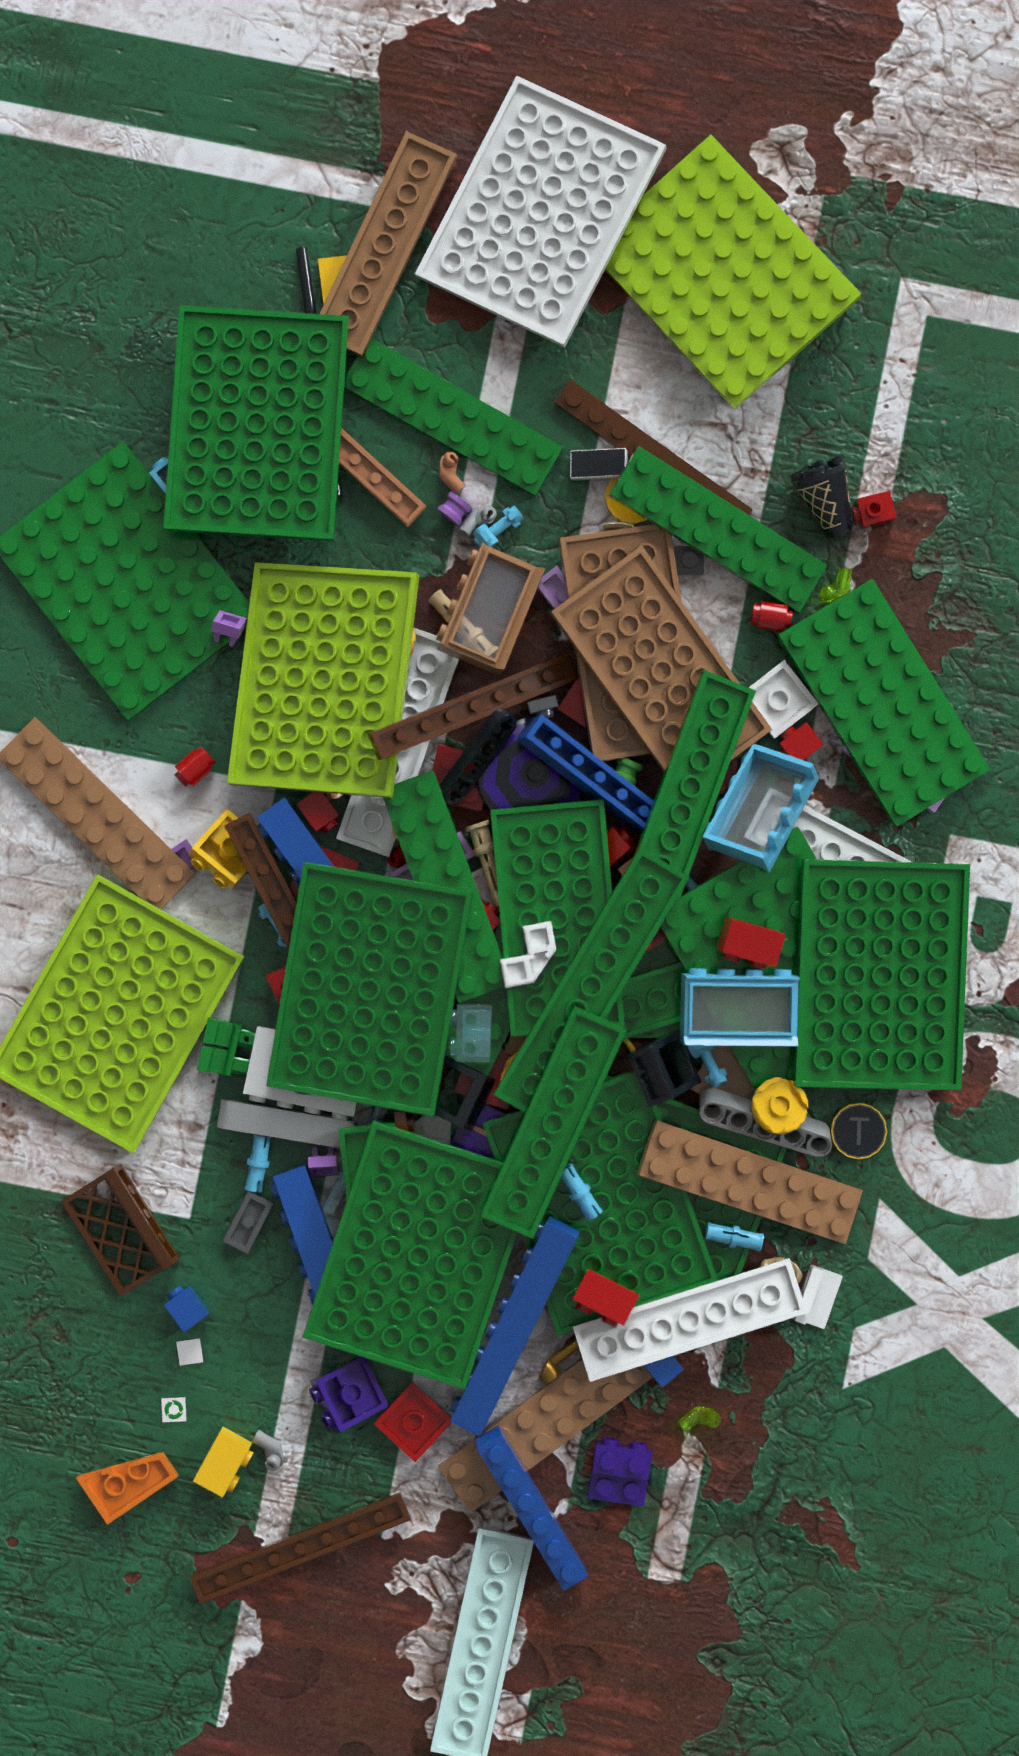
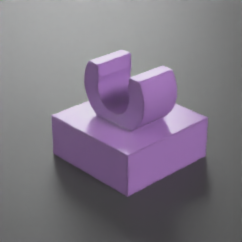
[211,610,247,646]
[308,1146,339,1177]

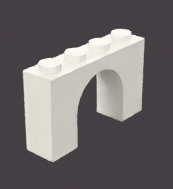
[243,1026,358,1120]

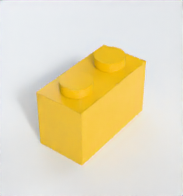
[193,1427,253,1498]

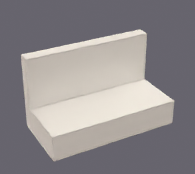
[793,1264,843,1329]

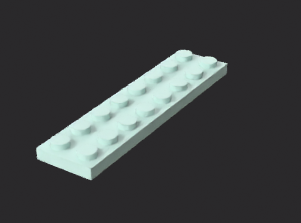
[430,1526,534,1756]

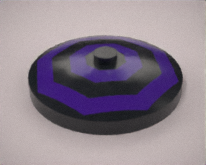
[477,718,585,812]

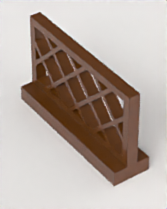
[61,1163,180,1297]

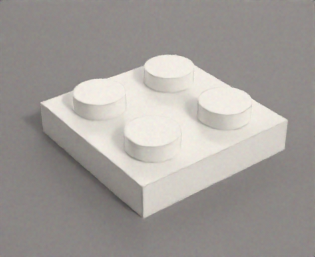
[749,660,818,739]

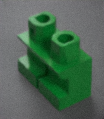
[197,1017,256,1076]

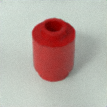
[750,601,792,633]
[174,746,216,788]

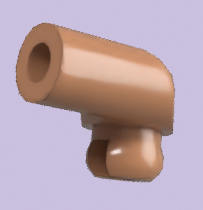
[438,452,466,495]

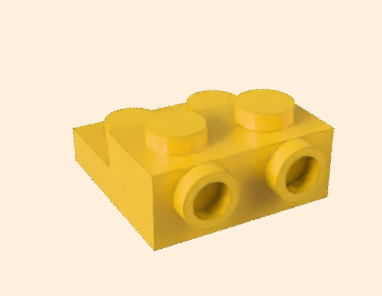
[189,809,270,890]

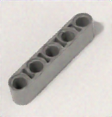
[699,1088,832,1157]
[217,1099,357,1148]

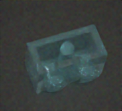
[450,1004,492,1063]

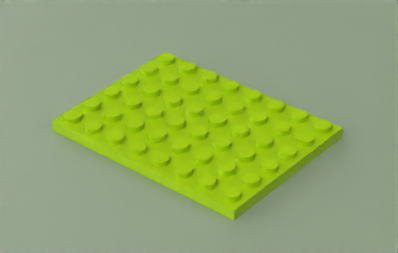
[605,135,862,410]
[227,562,419,798]
[0,874,245,1154]

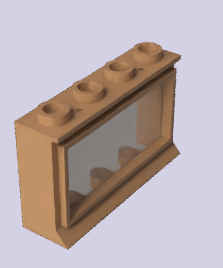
[436,542,545,676]

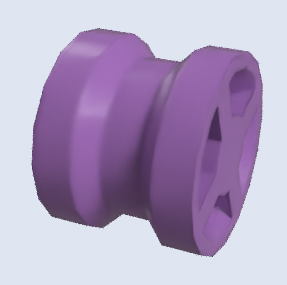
[437,491,472,526]

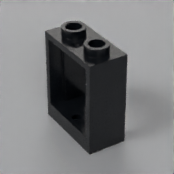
[627,1030,701,1107]
[435,1055,496,1131]

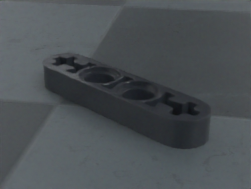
[439,708,517,805]

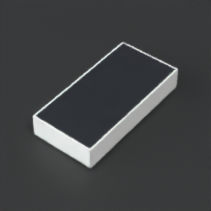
[570,448,628,481]

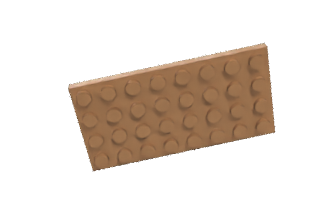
[558,524,681,761]
[550,545,772,772]

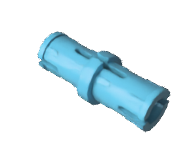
[245,1134,272,1192]
[560,1163,602,1221]
[704,1222,764,1252]

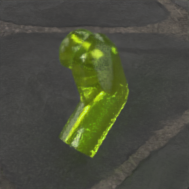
[819,567,853,603]
[677,1406,721,1432]

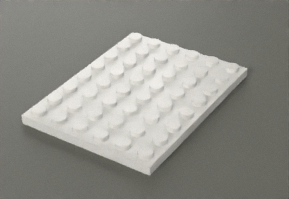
[415,76,667,348]

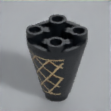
[789,455,852,538]

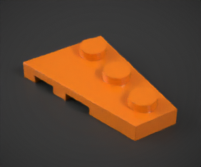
[76,1452,179,1525]

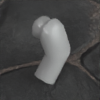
[457,506,497,538]
[252,1430,284,1471]

